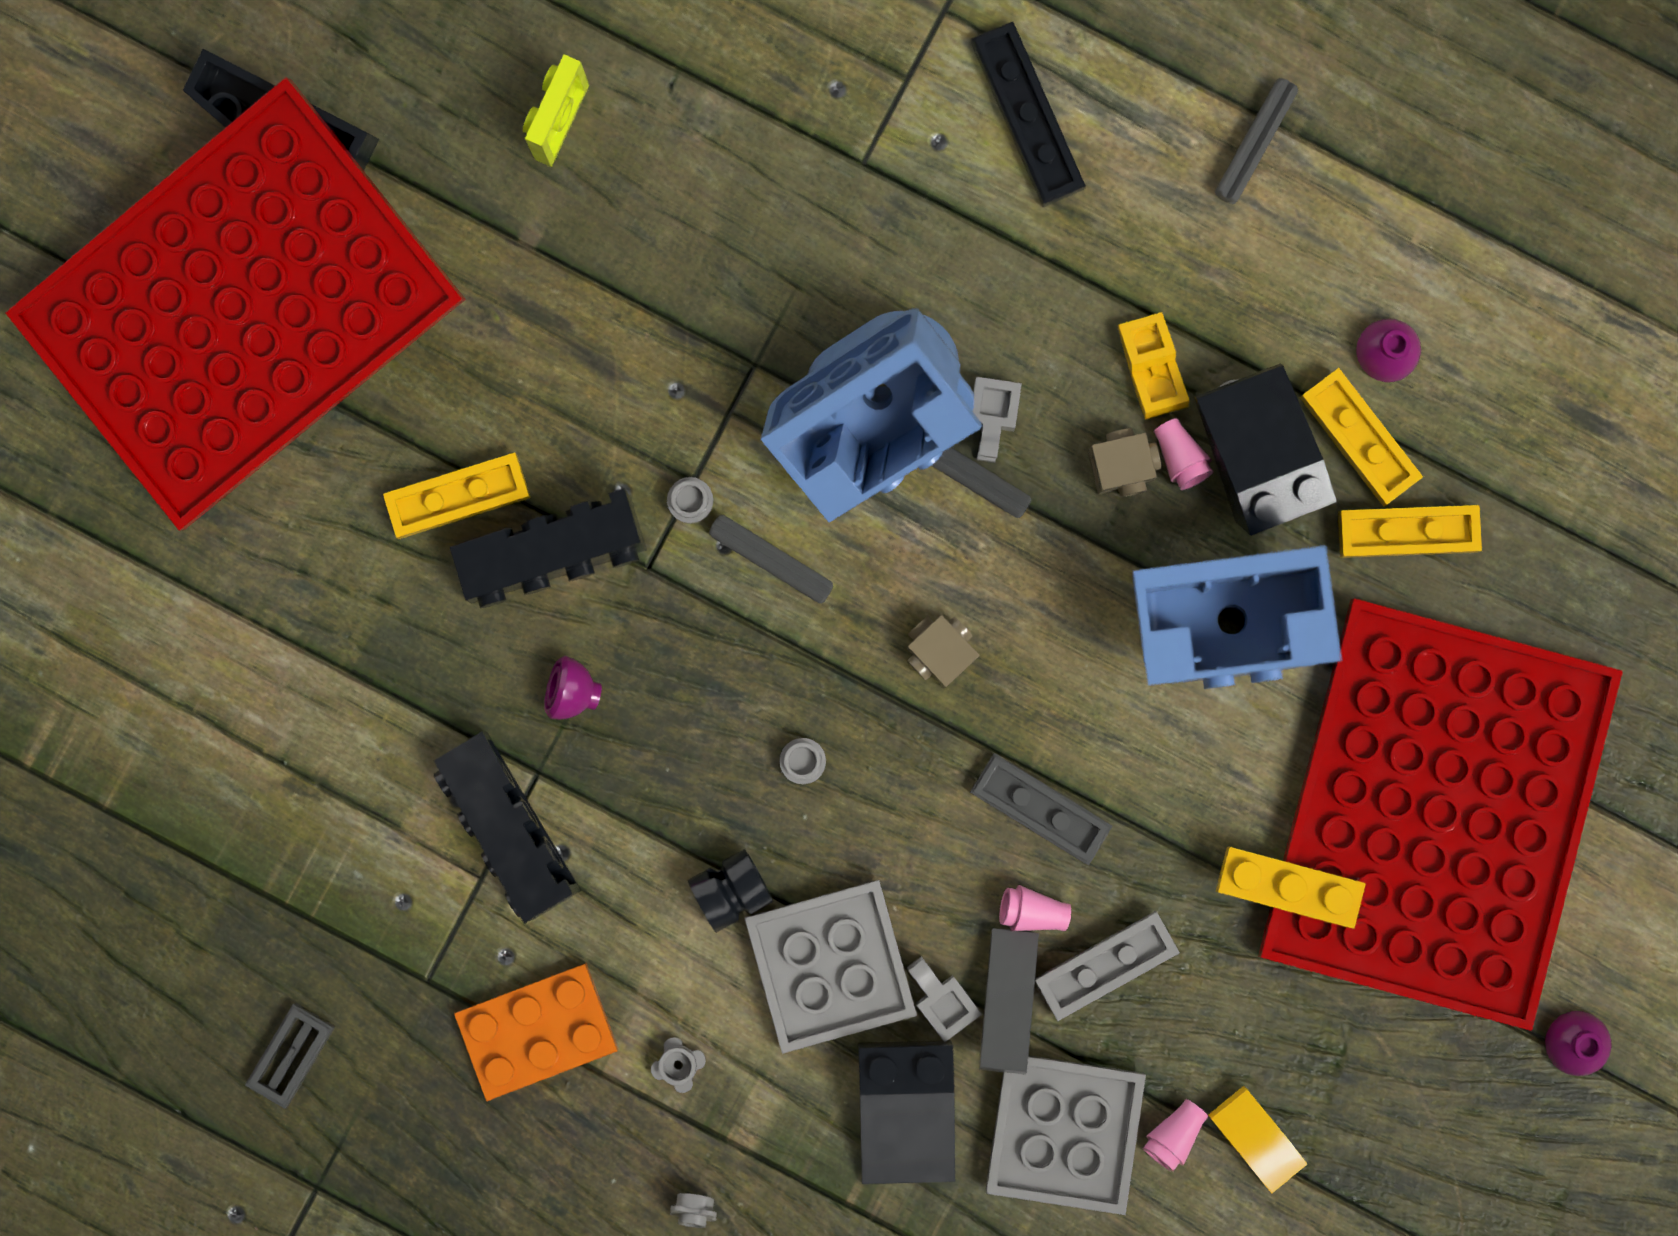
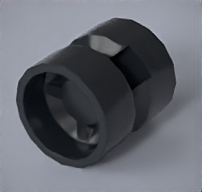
[688,849,774,933]

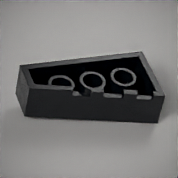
[183,49,379,170]
[450,488,647,608]
[433,732,582,924]

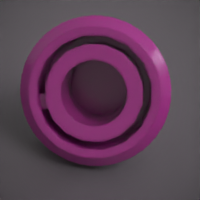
[1356,318,1421,382]
[544,656,602,720]
[1545,1011,1612,1076]

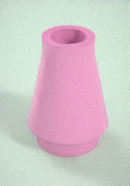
[1154,418,1213,490]
[999,885,1071,931]
[1143,1099,1208,1172]

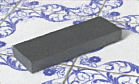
[969,753,1113,866]
[979,928,1039,1075]

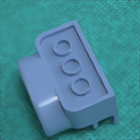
[761,308,982,522]
[1132,546,1341,689]

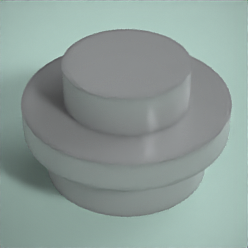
[667,477,713,524]
[780,738,826,784]

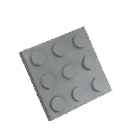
[745,880,917,1054]
[985,1055,1146,1215]

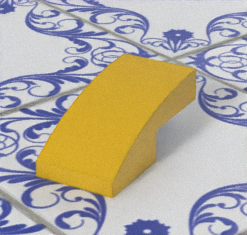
[1118,312,1190,420]
[1208,1086,1307,1194]

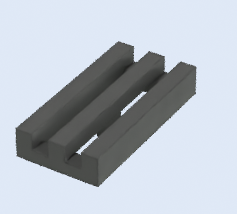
[245,1003,336,1109]

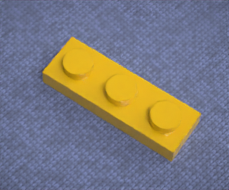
[1299,368,1423,507]
[383,452,531,539]
[1338,505,1482,558]
[1215,847,1366,929]

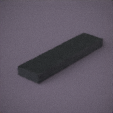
[971,21,1086,207]

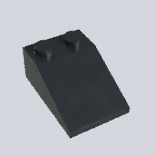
[1194,363,1337,536]
[858,1040,955,1184]

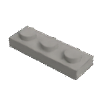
[1035,911,1180,1021]

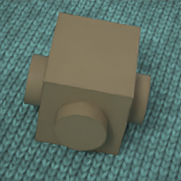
[1088,428,1161,498]
[907,615,980,689]

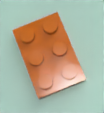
[454,963,619,1101]

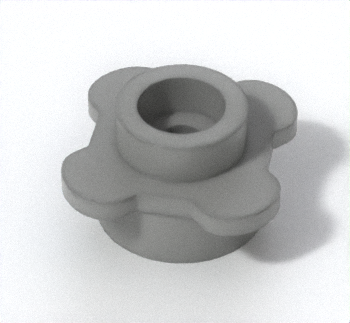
[651,1037,706,1093]
[670,1193,717,1228]

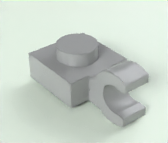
[972,377,1022,463]
[907,956,982,1042]

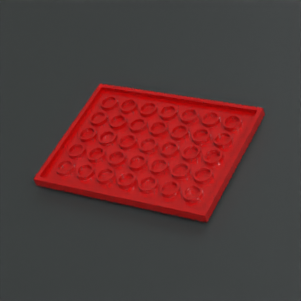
[5,77,466,531]
[1258,598,1623,1031]

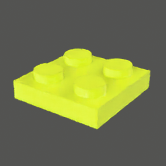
[523,54,589,167]

